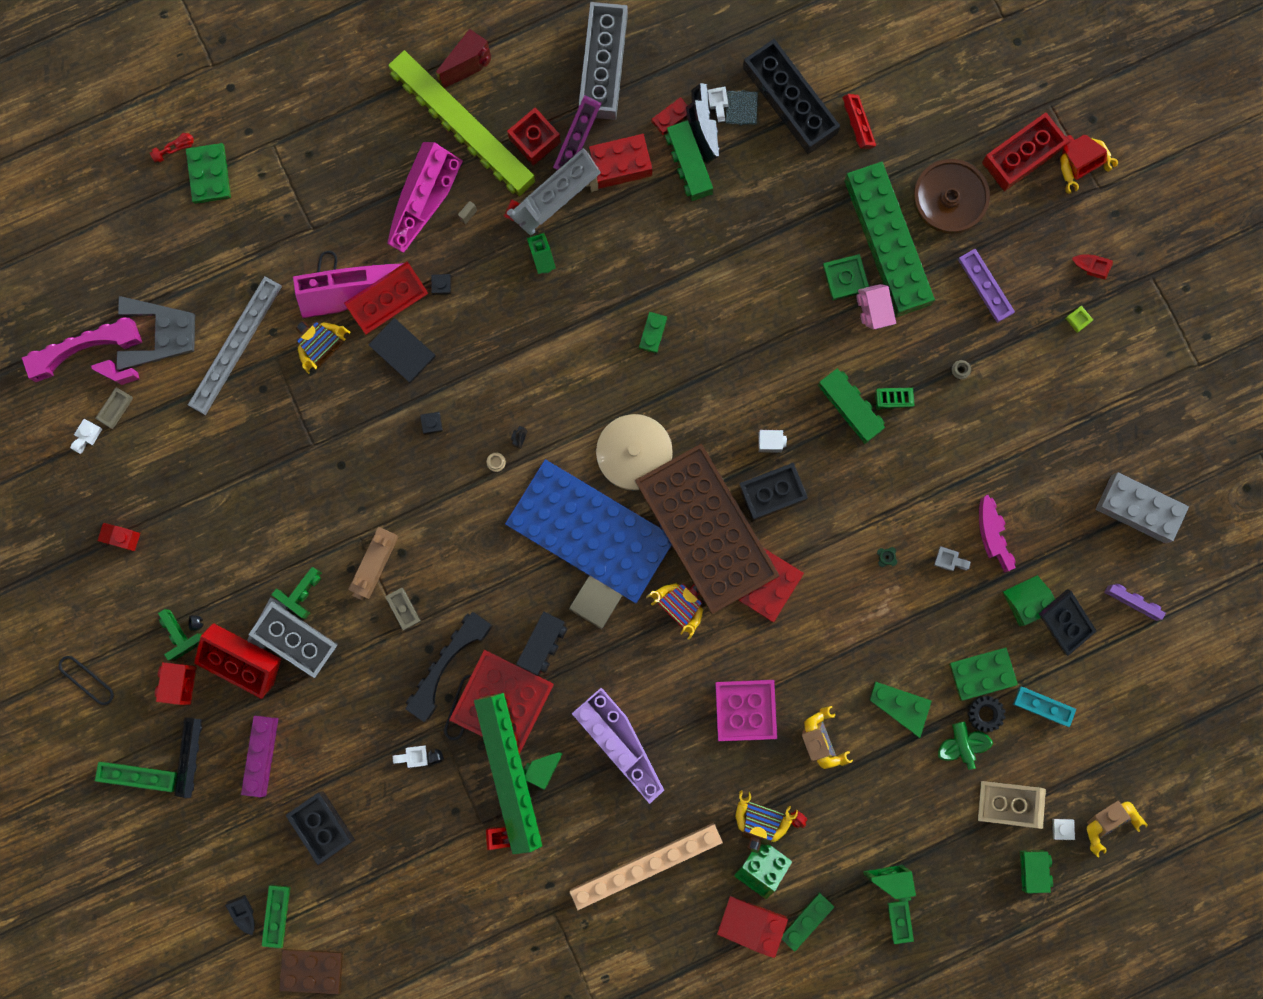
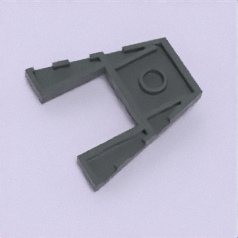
[117,296,195,371]

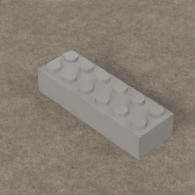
[579,2,628,120]

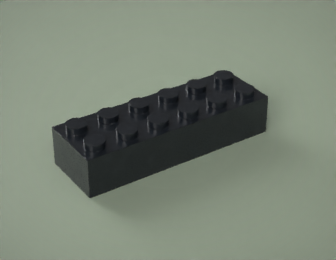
[743,39,840,154]

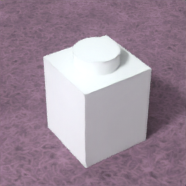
[759,430,787,453]

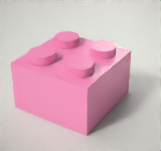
[856,284,896,329]

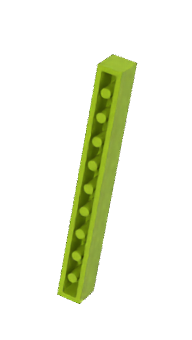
[389,50,535,197]

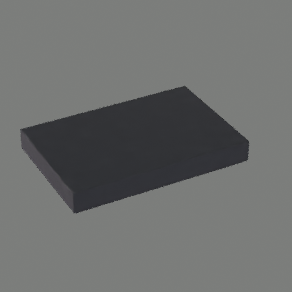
[369,318,436,383]
[1039,589,1097,656]

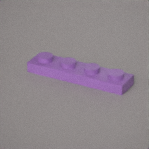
[958,249,1015,323]

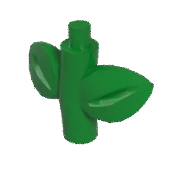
[938,721,993,770]

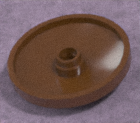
[913,159,990,234]

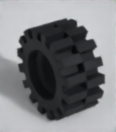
[967,696,1006,732]

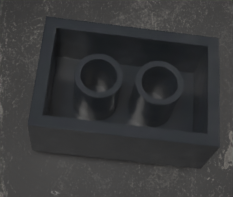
[738,462,808,522]
[517,611,568,676]
[286,791,355,865]

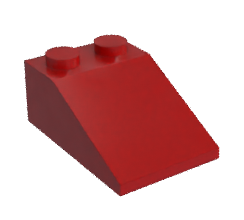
[717,896,788,958]

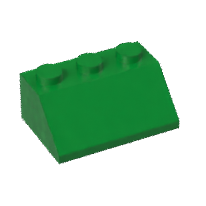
[863,865,916,902]

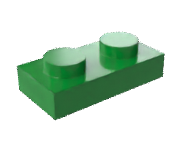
[639,312,667,354]
[887,901,914,944]

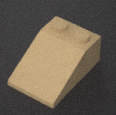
[978,781,1046,829]

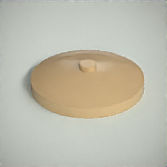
[596,414,672,491]

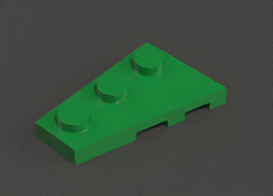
[869,682,932,738]

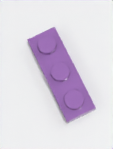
[1104,584,1166,621]

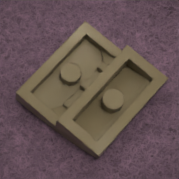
[569,576,623,630]

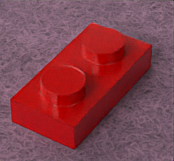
[652,97,688,135]

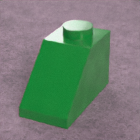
[527,233,556,274]
[523,752,563,790]

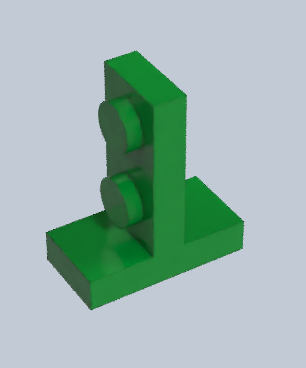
[271,567,322,619]
[158,609,202,662]

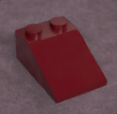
[436,29,491,88]

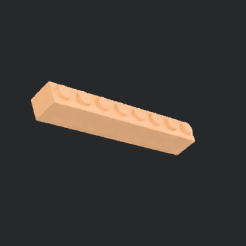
[570,823,723,910]

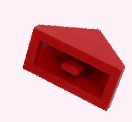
[486,826,511,850]

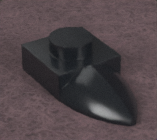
[511,426,528,449]
[225,895,255,935]

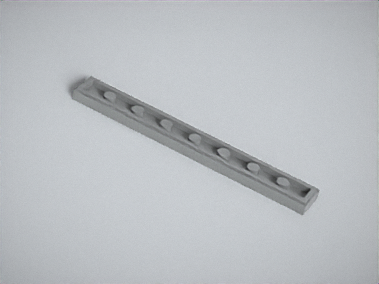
[188,276,282,415]

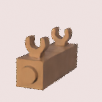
[348,527,399,600]

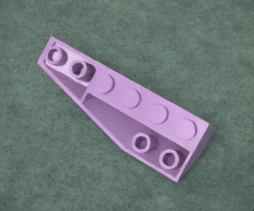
[572,688,664,804]

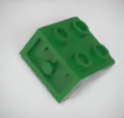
[734,844,792,899]

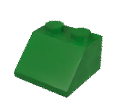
[1003,575,1055,627]

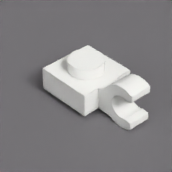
[707,87,729,123]
[70,419,102,454]
[393,745,428,768]

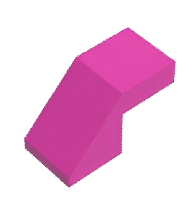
[91,360,140,385]

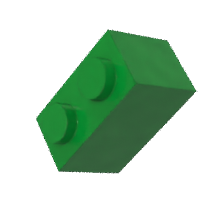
[1020,850,1053,893]

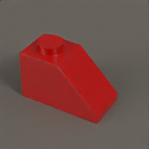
[97,523,141,551]

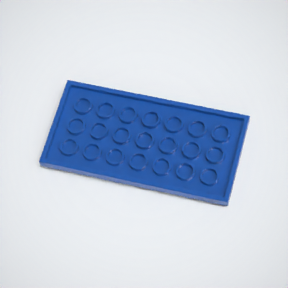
[505,459,672,603]

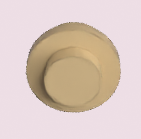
[487,453,506,472]

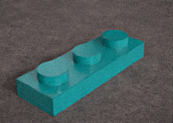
[1013,686,1076,727]

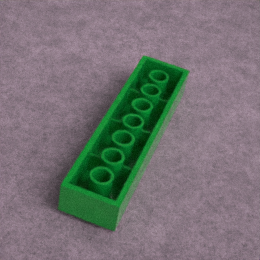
[844,161,935,317]

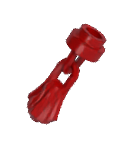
[150,133,194,163]

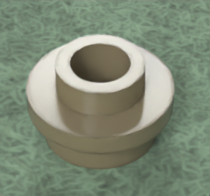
[952,360,971,379]

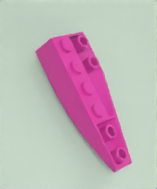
[387,142,463,253]
[293,263,404,319]

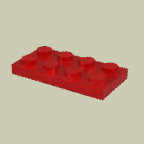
[344,261,428,334]

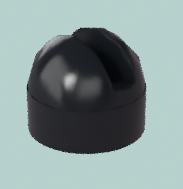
[188,615,204,631]
[428,749,444,765]

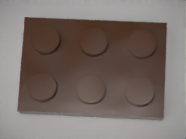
[279,949,343,994]

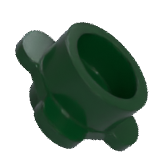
[877,547,897,567]

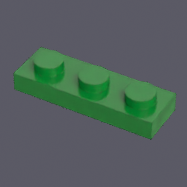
[262,885,290,948]
[782,893,834,952]

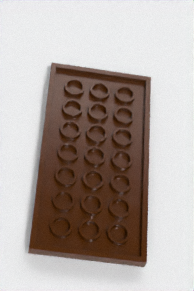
[635,443,780,614]

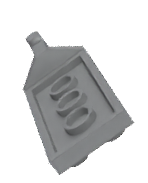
[507,148,601,235]

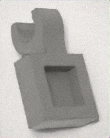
[934,546,971,571]

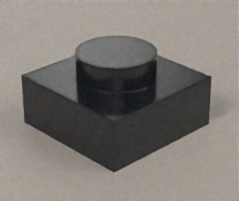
[431,274,451,295]
[420,412,443,434]

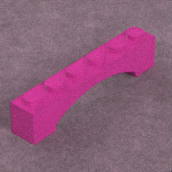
[22,317,142,382]

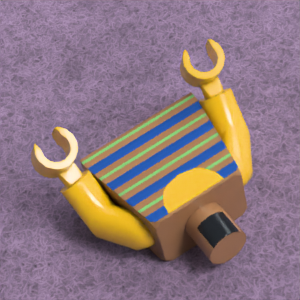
[802,706,853,769]
[1087,801,1148,857]

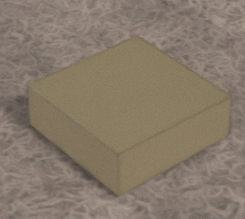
[458,201,477,225]

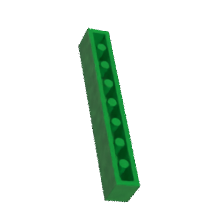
[474,693,542,854]

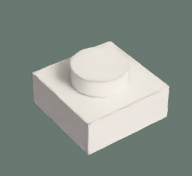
[1052,819,1075,840]

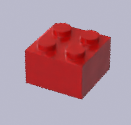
[507,107,561,166]
[155,662,197,705]

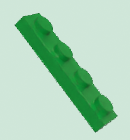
[95,761,177,792]

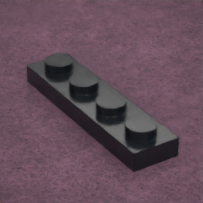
[174,717,202,798]

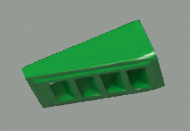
[875,388,915,410]

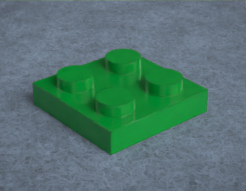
[823,254,869,301]

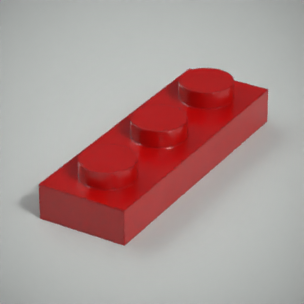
[842,94,876,149]

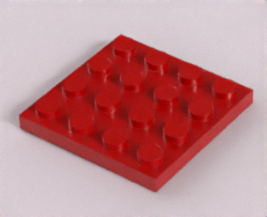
[449,650,554,755]

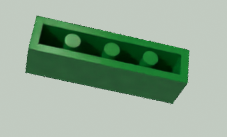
[665,120,713,201]
[817,368,885,444]

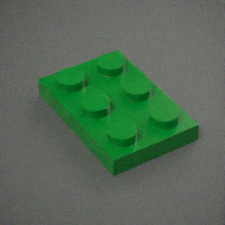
[186,143,231,204]
[949,647,1018,701]

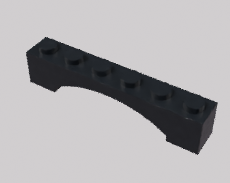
[405,612,493,722]

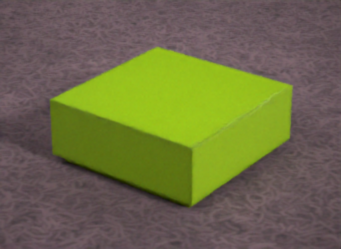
[1065,306,1093,333]

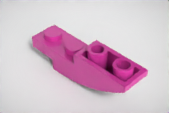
[979,495,1016,573]

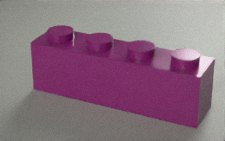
[553,95,602,170]
[241,716,279,797]

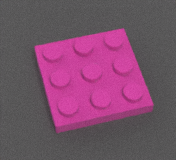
[715,680,777,741]

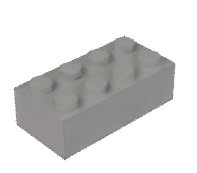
[1095,472,1189,544]
[248,601,338,678]

